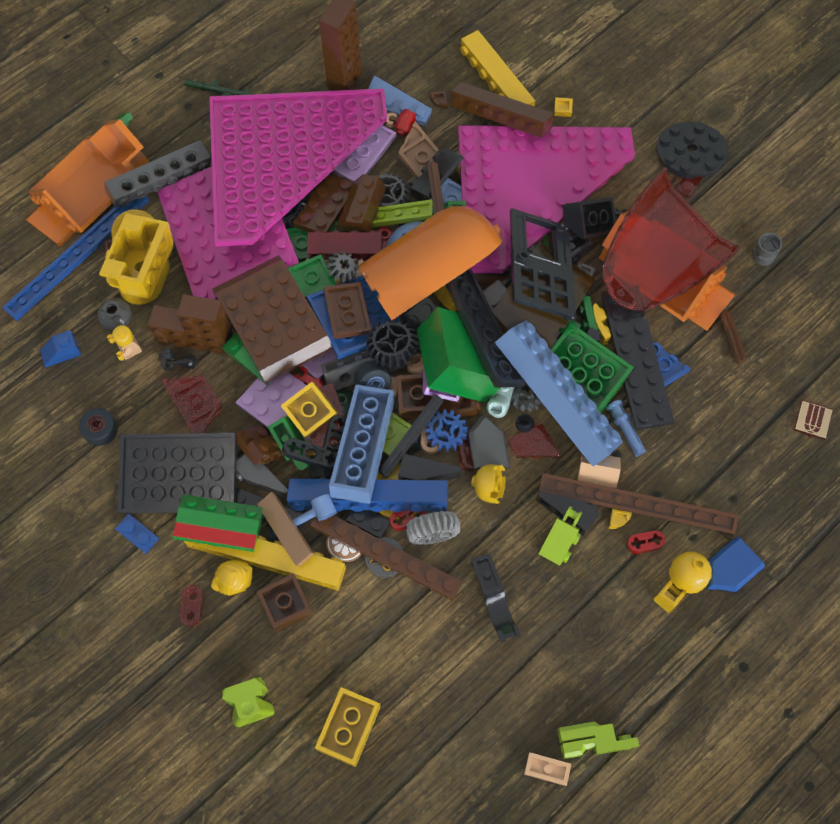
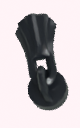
[160,349,198,370]

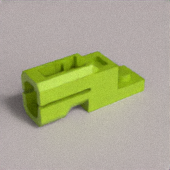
[557,721,639,759]

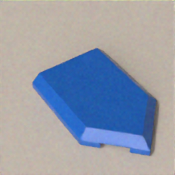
[707,536,765,592]

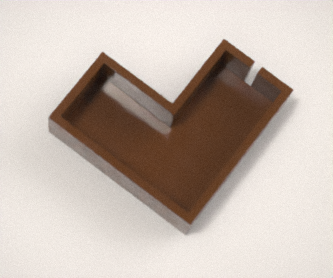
[148,294,233,354]

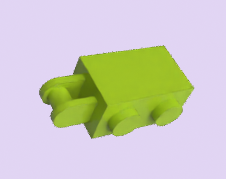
[539,506,582,566]

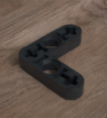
[282,415,346,470]

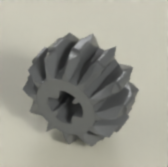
[326,251,359,284]

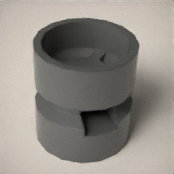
[752,232,782,266]

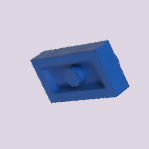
[115,514,159,554]

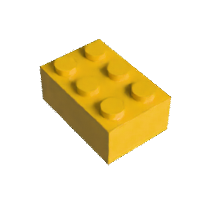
[315,687,381,767]

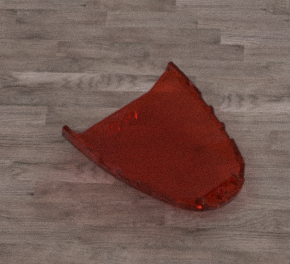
[603,167,742,310]

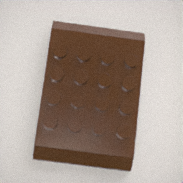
[212,255,332,384]

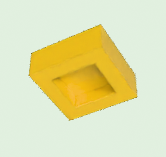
[554,97,573,117]

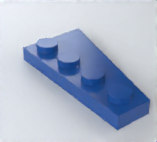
[653,341,691,387]

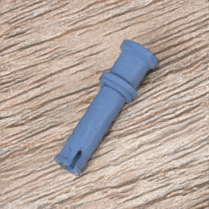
[606,400,646,457]

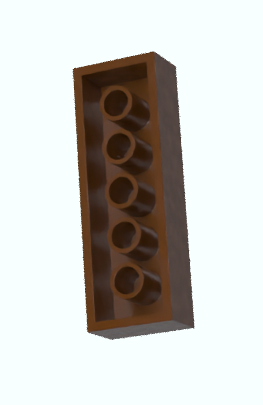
[319,0,363,91]

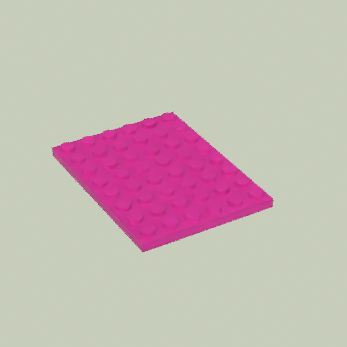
[157,167,299,300]

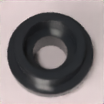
[515,414,535,432]

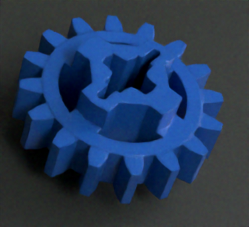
[425,409,467,452]

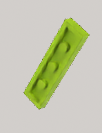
[372,200,434,228]

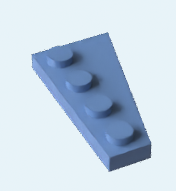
[368,75,432,126]

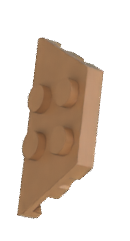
[398,122,457,178]

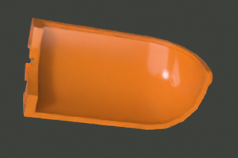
[358,206,502,320]

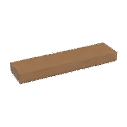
[257,492,314,567]

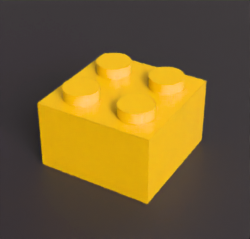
[281,382,338,437]

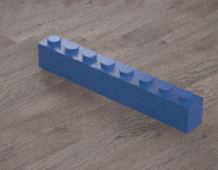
[287,479,448,513]

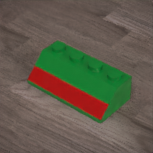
[173,494,263,552]

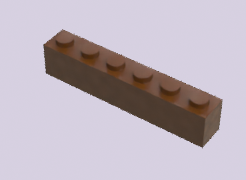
[450,82,554,138]

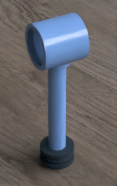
[268,494,337,541]

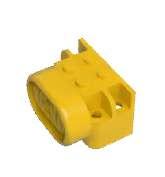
[99,213,173,305]

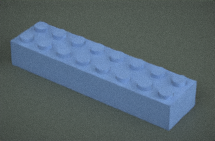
[495,320,623,467]

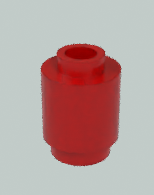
[394,109,417,137]

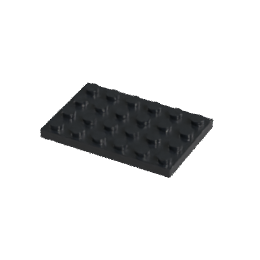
[117,433,237,513]

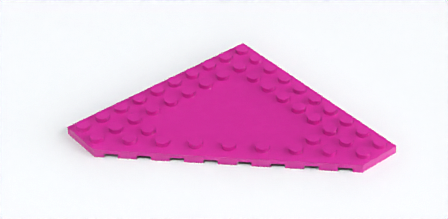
[210,89,387,247]
[458,126,635,273]

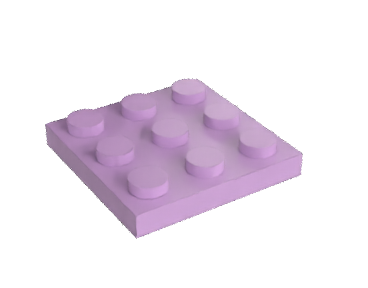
[235,372,307,429]

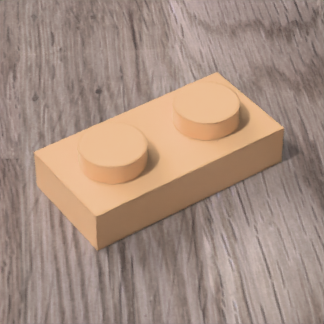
[524,752,571,786]

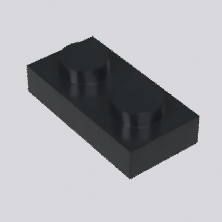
[346,510,390,538]

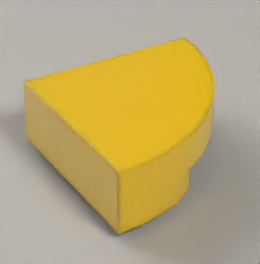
[608,508,632,529]

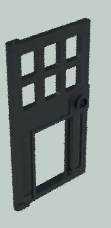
[509,208,576,321]

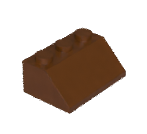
[336,174,386,233]

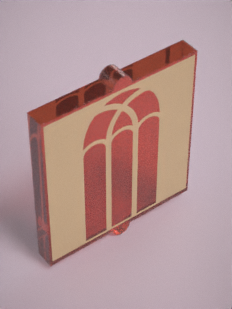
[794,400,833,440]

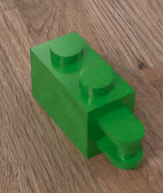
[267,416,310,470]

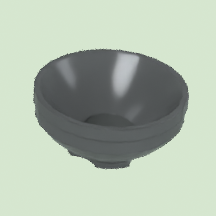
[98,298,132,331]

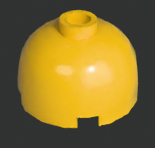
[471,464,506,504]
[669,551,712,594]

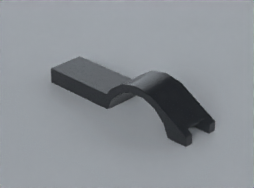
[471,553,521,643]

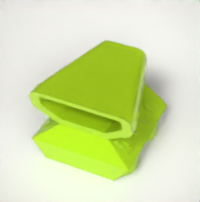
[222,678,275,727]

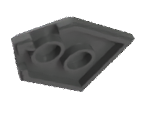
[468,414,510,469]

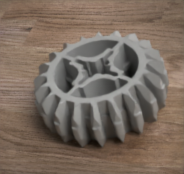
[406,511,460,545]

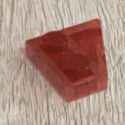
[508,424,560,459]

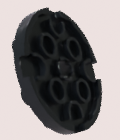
[656,122,728,179]

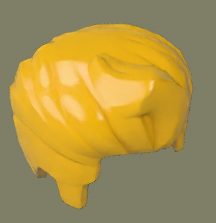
[211,560,253,596]

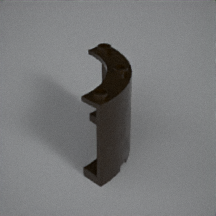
[491,242,595,349]

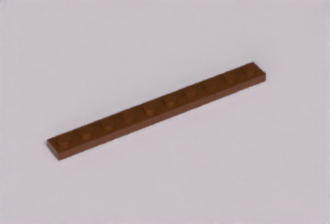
[539,473,739,534]

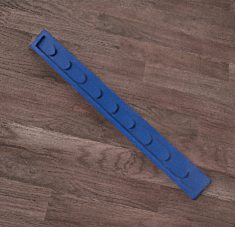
[2,195,150,321]

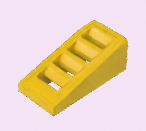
[654,579,687,613]

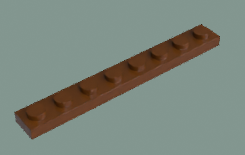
[310,515,462,601]

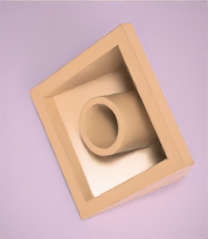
[577,453,621,488]

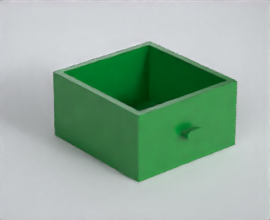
[417,307,500,403]

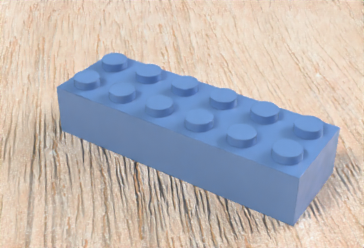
[329,385,394,504]

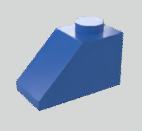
[40,330,82,368]

